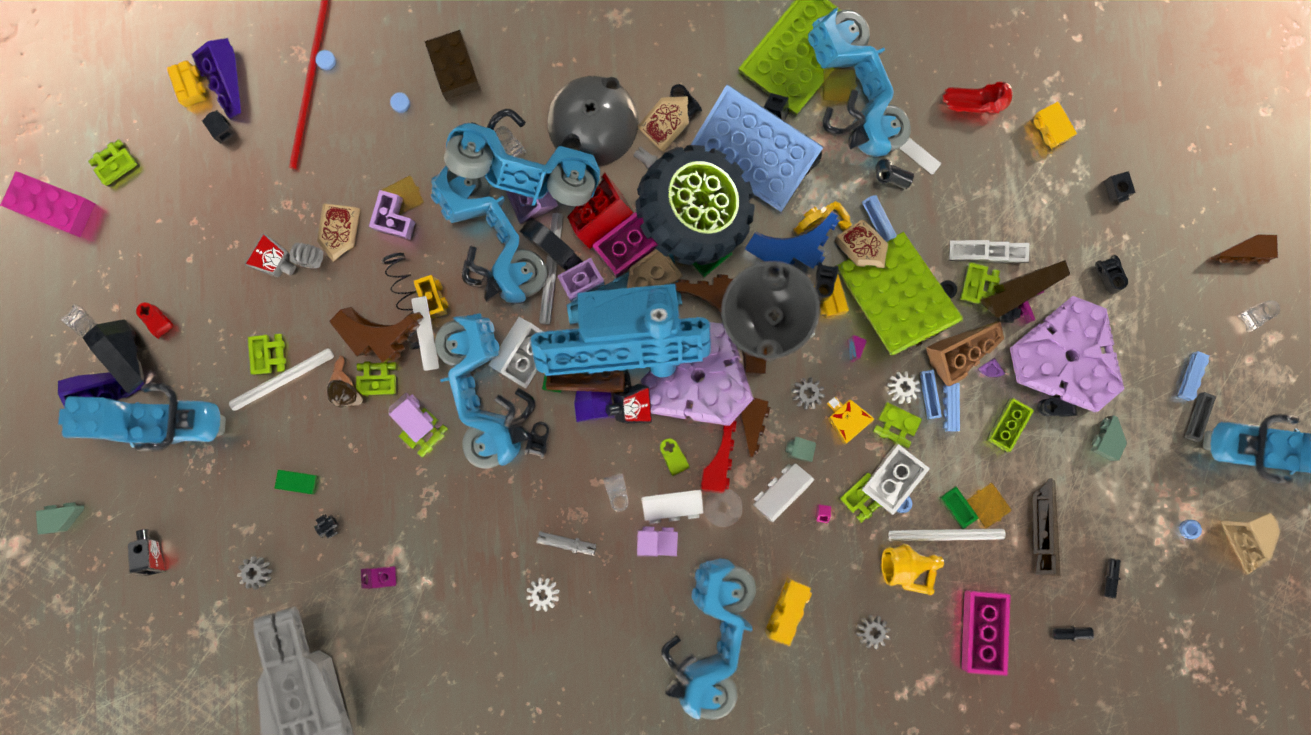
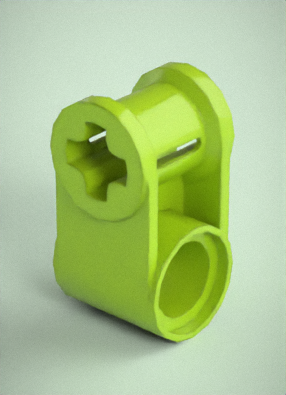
[660,438,690,476]

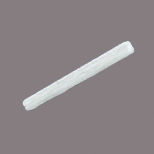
[539,213,563,324]
[229,348,334,411]
[888,529,1005,541]

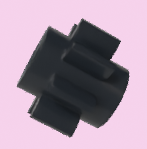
[999,307,1021,323]
[314,514,339,538]

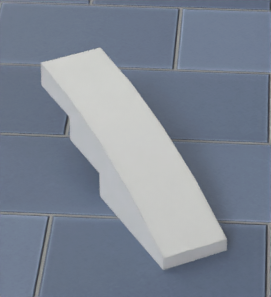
[949,240,1030,263]

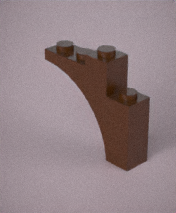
[329,307,424,363]

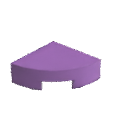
[977,358,1005,377]

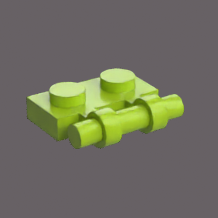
[88,139,138,186]
[959,262,1000,305]
[248,334,286,375]
[356,361,396,396]
[873,402,922,448]
[398,408,448,458]
[839,472,883,523]

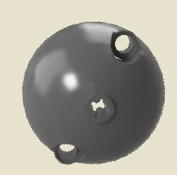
[547,76,639,166]
[722,261,820,361]

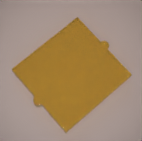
[822,69,857,102]
[381,175,424,215]
[967,482,1012,529]

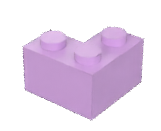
[369,190,416,240]
[389,392,433,443]
[637,526,678,556]

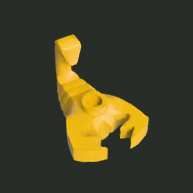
[793,201,852,236]

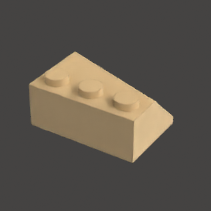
[1221,512,1280,575]

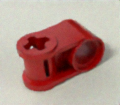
[136,302,174,339]

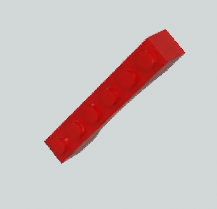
[700,420,737,494]

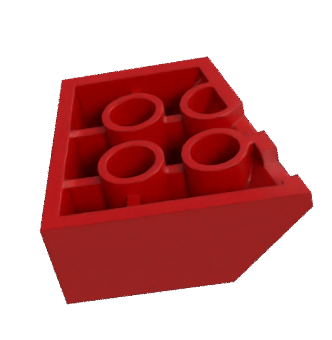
[567,173,634,249]

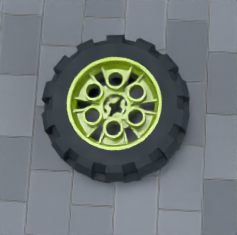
[635,145,755,265]

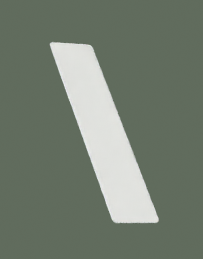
[900,138,941,174]
[411,296,439,371]

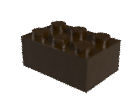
[424,30,481,100]

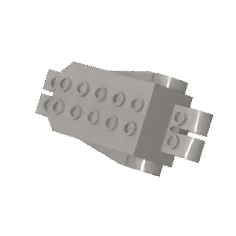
[253,607,353,735]

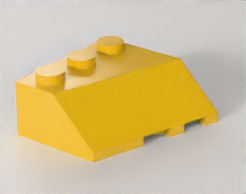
[764,577,812,646]

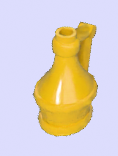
[882,544,944,595]

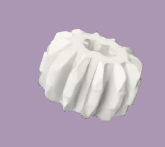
[887,371,920,404]
[526,578,560,611]

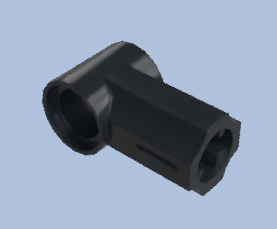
[876,159,914,189]

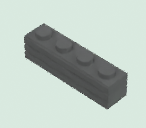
[1184,392,1216,442]

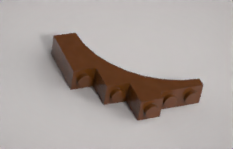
[674,274,767,374]

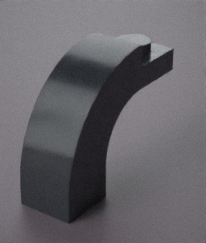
[519,217,583,271]

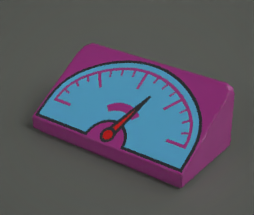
[847,335,867,362]

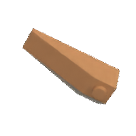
[926,321,1004,386]

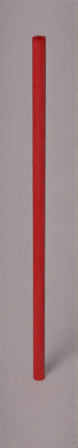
[289,0,329,169]

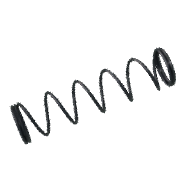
[381,252,420,350]

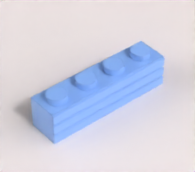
[862,195,896,242]
[1177,351,1209,401]
[919,370,942,420]
[943,383,960,432]

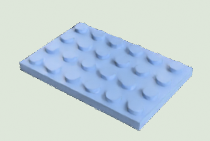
[691,85,824,212]

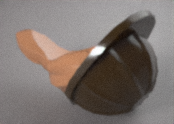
[327,356,363,408]

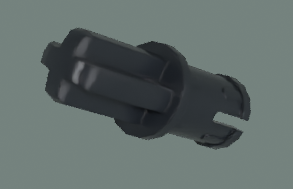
[1104,558,1121,599]
[1052,626,1094,642]

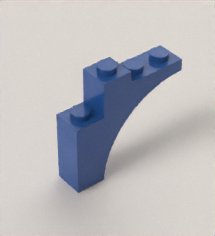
[745,211,840,270]

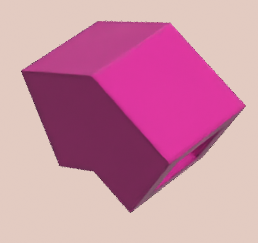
[816,504,831,523]

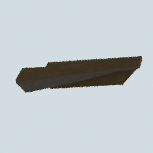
[980,260,1070,318]
[1033,478,1061,576]

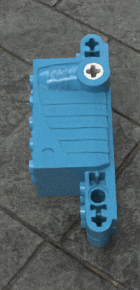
[530,284,711,377]

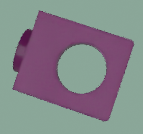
[1018,291,1044,324]
[361,566,396,589]

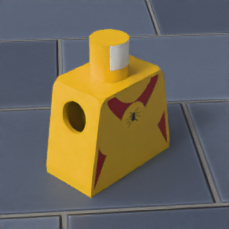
[827,396,874,444]

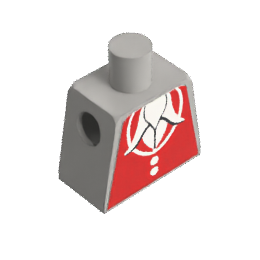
[245,233,296,278]

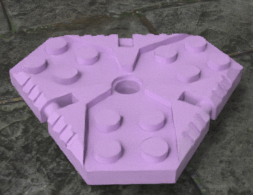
[1010,296,1124,412]
[641,322,753,426]

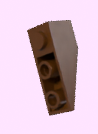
[1211,234,1278,264]
[740,397,771,458]

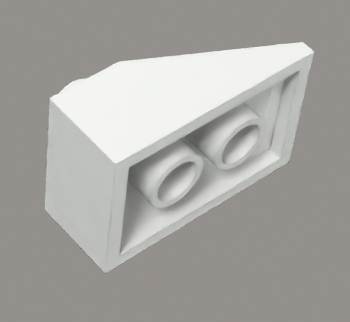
[862,444,930,515]

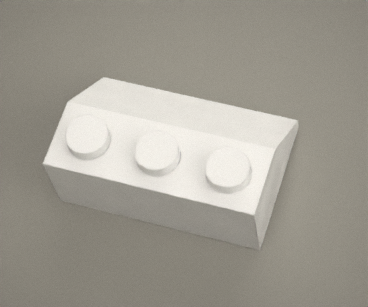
[488,317,543,389]
[753,463,815,522]
[642,490,703,524]

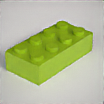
[986,398,1034,452]

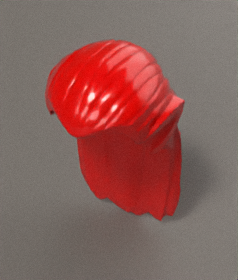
[943,81,1013,114]

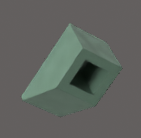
[1091,415,1127,461]
[785,437,816,462]
[36,502,84,534]

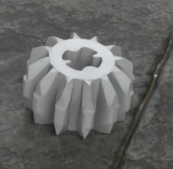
[289,243,324,269]
[792,377,825,410]
[237,556,273,590]
[856,615,891,649]

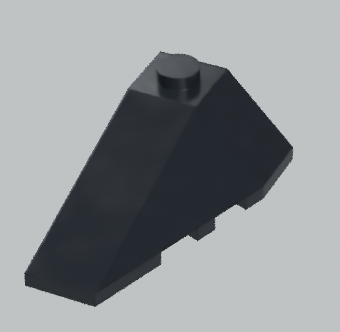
[82,319,144,394]

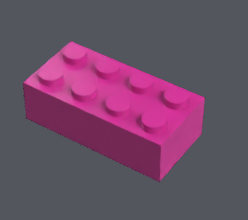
[0,171,96,237]
[592,212,658,278]
[961,590,1010,676]

